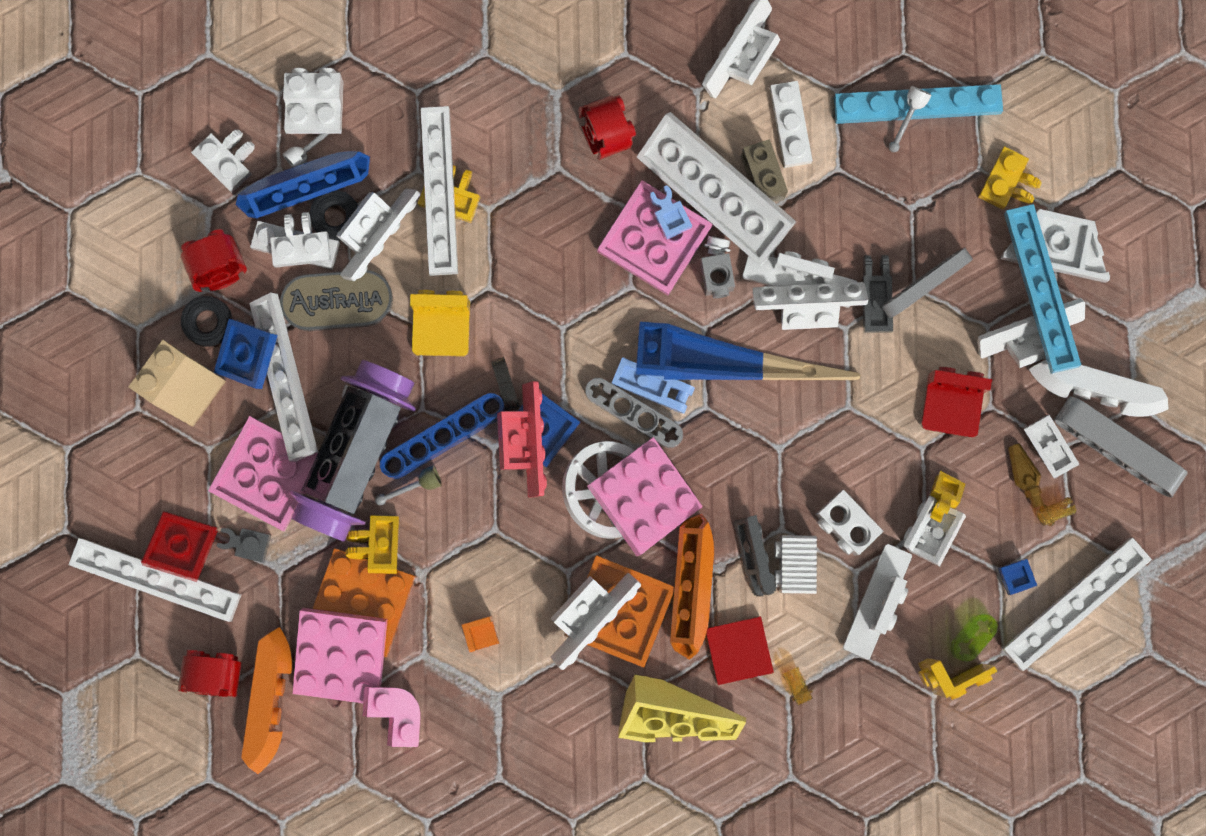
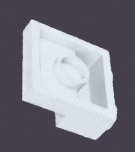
[283,68,344,134]

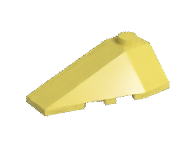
[618,675,746,742]

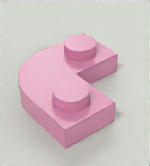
[362,687,420,747]

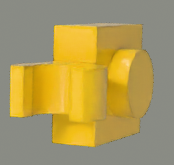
[930,471,965,523]

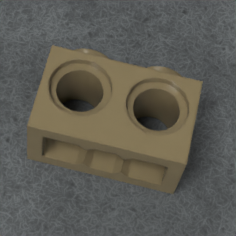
[740,139,788,202]

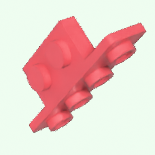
[497,381,547,498]

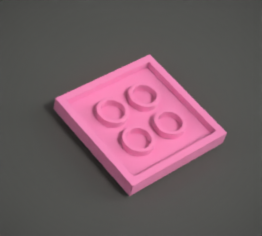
[597,180,713,296]
[208,416,318,531]
[587,437,703,556]
[293,608,387,703]

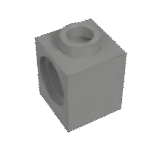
[700,253,735,299]

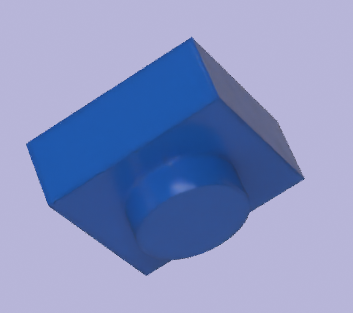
[998,559,1037,595]

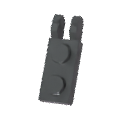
[862,255,893,333]
[733,515,777,597]

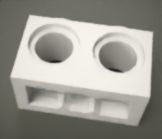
[815,490,884,556]

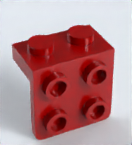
[921,367,992,438]

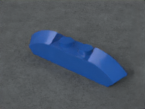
[235,151,370,218]

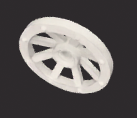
[562,441,635,539]

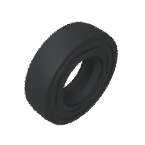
[310,190,358,241]
[181,296,233,347]

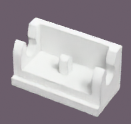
[1024,415,1079,479]

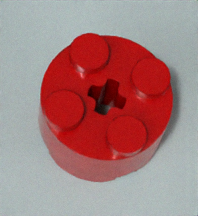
[578,95,636,160]
[180,229,247,292]
[178,650,242,697]

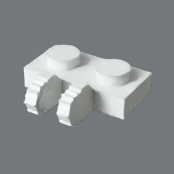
[191,130,255,193]
[270,212,331,268]

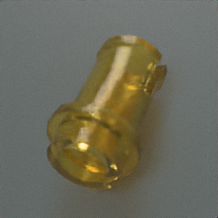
[1036,497,1076,526]
[782,667,813,706]

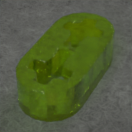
[950,614,998,662]

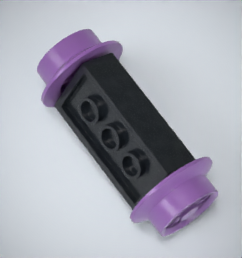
[290,360,416,541]

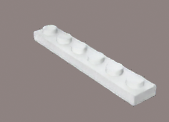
[421,106,458,276]
[250,292,318,462]
[69,538,241,622]
[1002,538,1152,671]

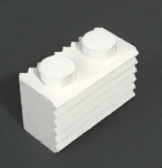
[774,535,817,594]

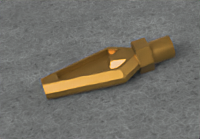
[1008,443,1044,508]

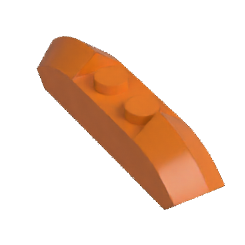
[670,514,714,660]
[241,627,292,774]

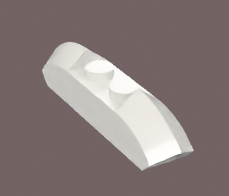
[1029,359,1168,417]

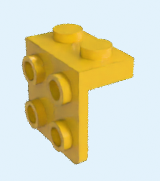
[410,290,470,357]
[918,658,997,700]

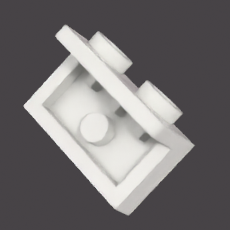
[904,496,966,566]

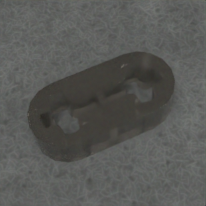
[491,357,520,411]

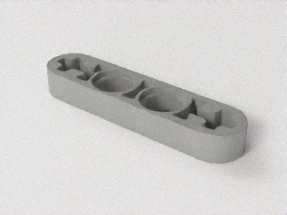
[881,247,973,318]
[586,378,683,448]

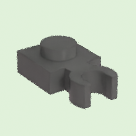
[217,528,271,563]

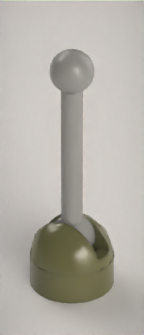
[375,465,442,505]

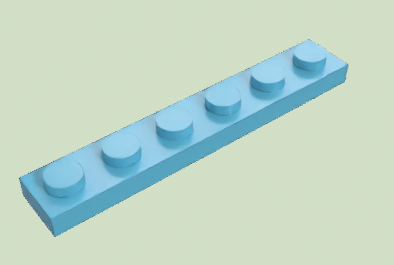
[834,84,1003,124]
[1004,204,1081,374]

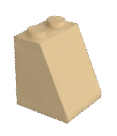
[129,340,226,427]

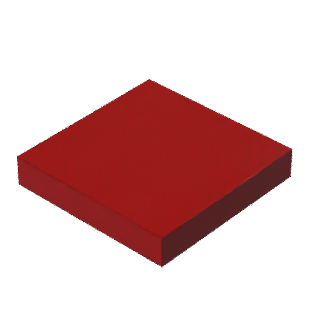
[141,511,218,582]
[706,616,774,685]

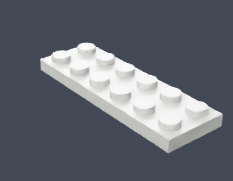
[637,112,796,266]

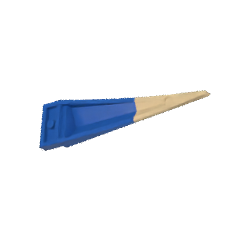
[636,322,861,380]

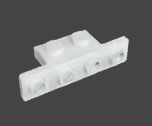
[702,0,780,98]
[336,188,420,281]
[743,251,857,308]
[752,282,868,330]
[978,298,1085,368]
[843,544,912,659]
[550,573,641,670]

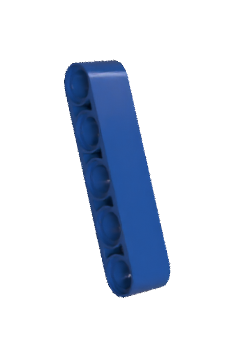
[380,393,506,479]

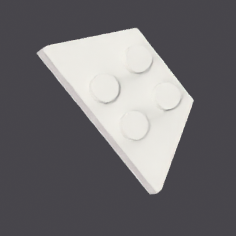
[1001,209,1110,283]

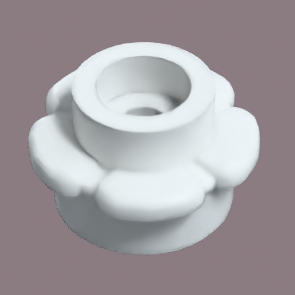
[704,236,731,255]

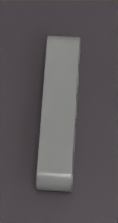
[1054,396,1188,498]

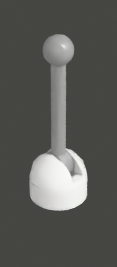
[888,86,931,152]
[283,133,329,167]

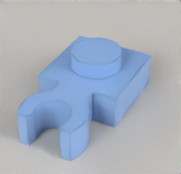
[650,185,692,240]

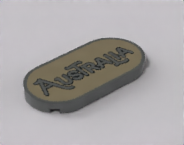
[280,270,393,331]

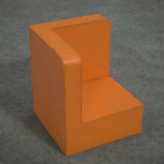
[462,616,500,653]

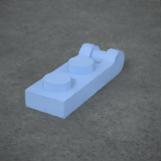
[611,357,695,414]

